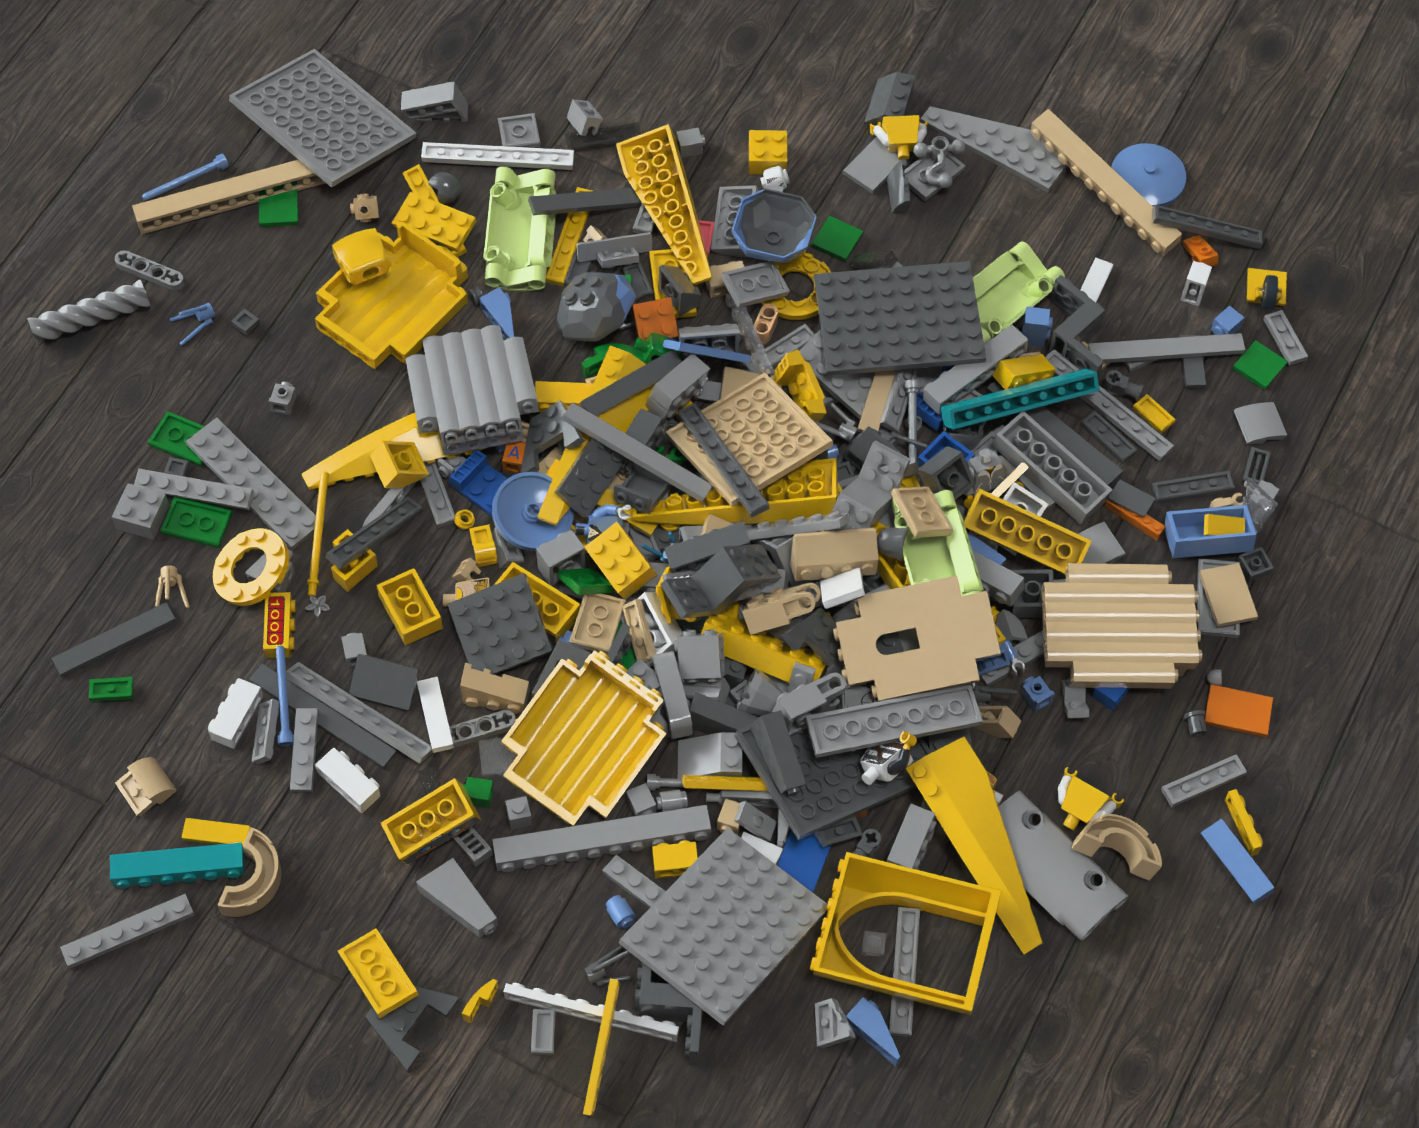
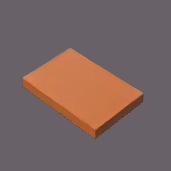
[1204,684,1273,738]

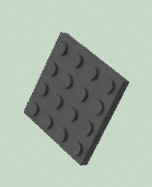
[448,573,553,675]

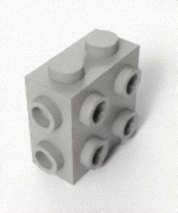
[674,629,726,682]

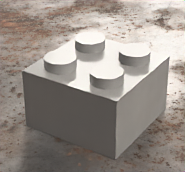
[112,483,169,540]
[536,530,586,586]

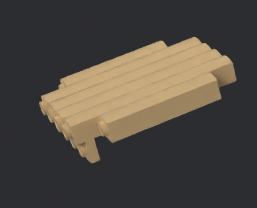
[1041,563,1202,689]

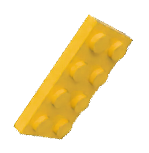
[392,192,477,252]
[649,249,697,318]
[338,929,419,1018]

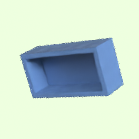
[1164,505,1256,558]

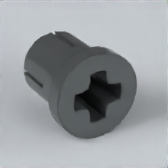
[1184,710,1207,736]

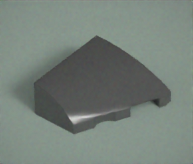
[886,159,910,213]

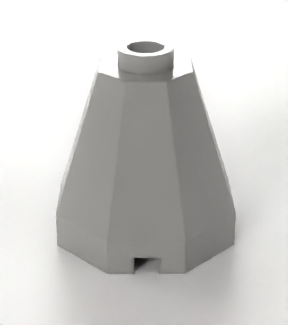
[736,669,783,716]

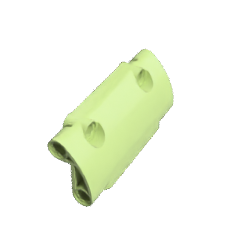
[483,167,556,291]
[973,242,1065,343]
[891,490,984,596]

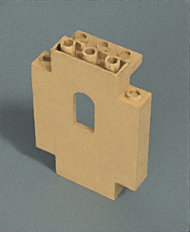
[833,576,1001,701]

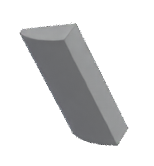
[711,185,758,257]

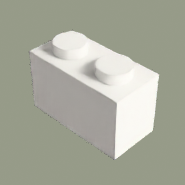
[1180,261,1212,307]

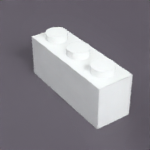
[208,678,263,749]
[315,748,380,813]

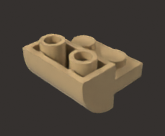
[115,757,177,817]

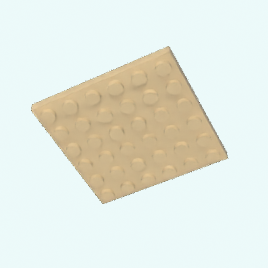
[666,373,834,507]

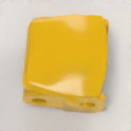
[332,228,391,285]

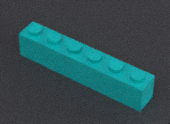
[110,842,245,889]

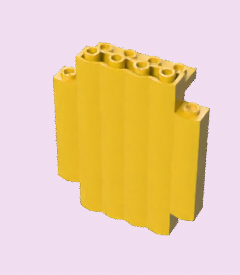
[315,222,468,369]
[501,650,666,826]

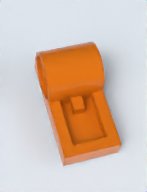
[1183,235,1218,267]

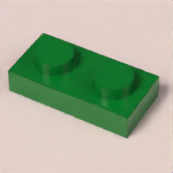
[89,677,133,702]

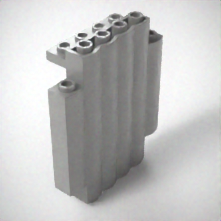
[406,325,539,455]

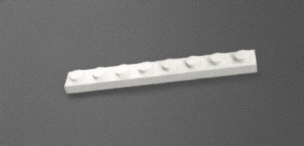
[421,142,574,170]
[503,983,679,1042]

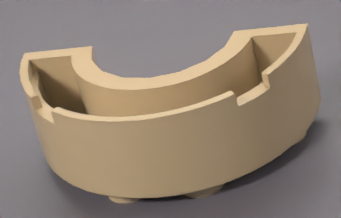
[1072,814,1162,881]
[217,827,282,917]

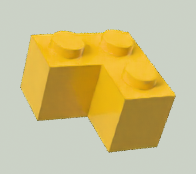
[331,529,378,592]

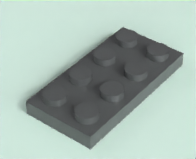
[554,437,626,518]

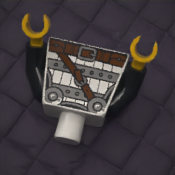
[860,731,917,785]

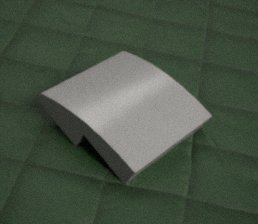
[1234,402,1287,444]
[1079,522,1126,564]

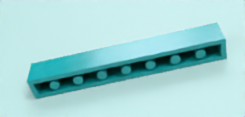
[940,369,1100,429]

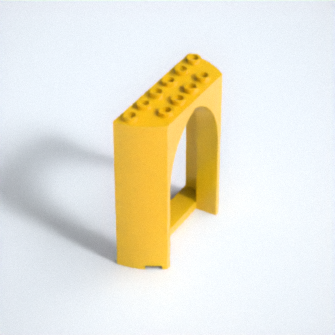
[810,852,1001,1016]

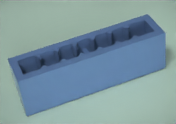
[1201,819,1274,903]

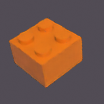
[631,297,679,340]

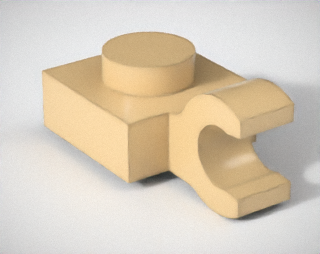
[1209,493,1246,508]

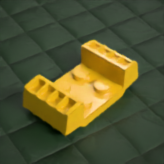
[771,349,826,424]

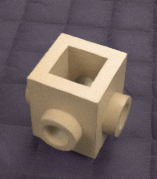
[350,194,379,222]

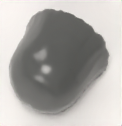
[877,527,908,561]

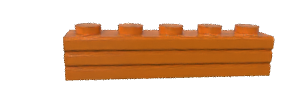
[1104,499,1166,541]

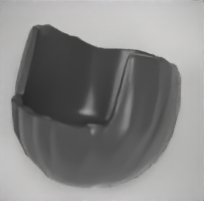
[428,172,461,204]

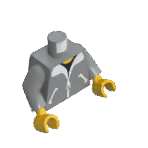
[964,448,1024,509]

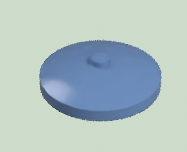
[1111,143,1186,207]
[492,472,574,551]

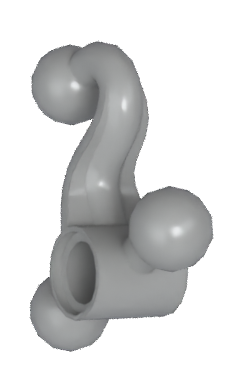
[913,136,966,188]

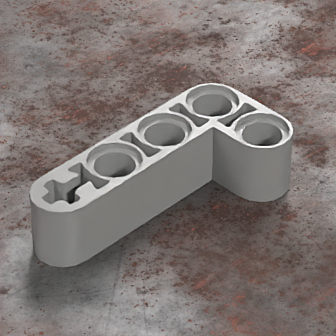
[652,651,692,740]

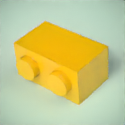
[652,840,698,879]

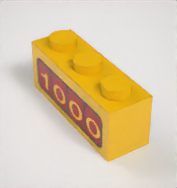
[263,592,296,658]

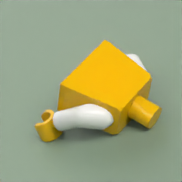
[870,115,928,160]
[1058,767,1124,831]

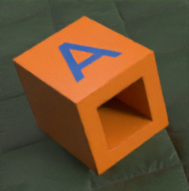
[502,441,526,473]

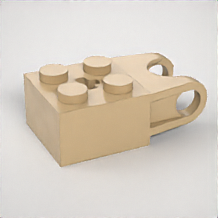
[742,583,821,635]

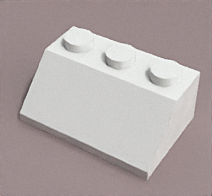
[621,592,683,667]

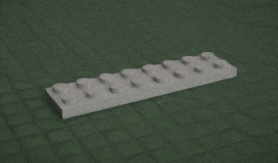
[186,417,316,550]
[805,683,983,758]

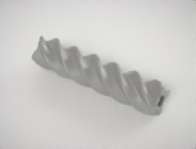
[27,279,150,345]

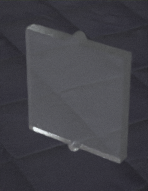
[479,737,516,776]

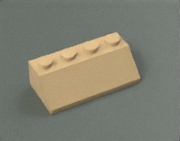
[790,528,878,581]

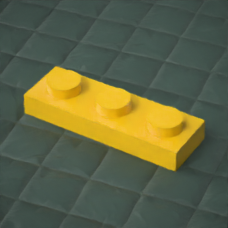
[1225,789,1263,856]

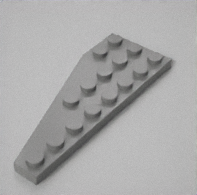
[920,106,1068,193]

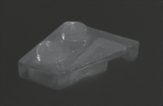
[1243,478,1278,533]

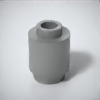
[655,790,688,812]

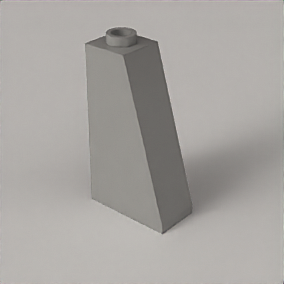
[416,858,498,938]

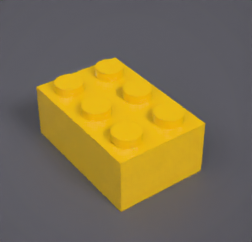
[585,522,658,600]
[376,568,443,646]

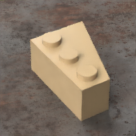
[460,663,530,714]

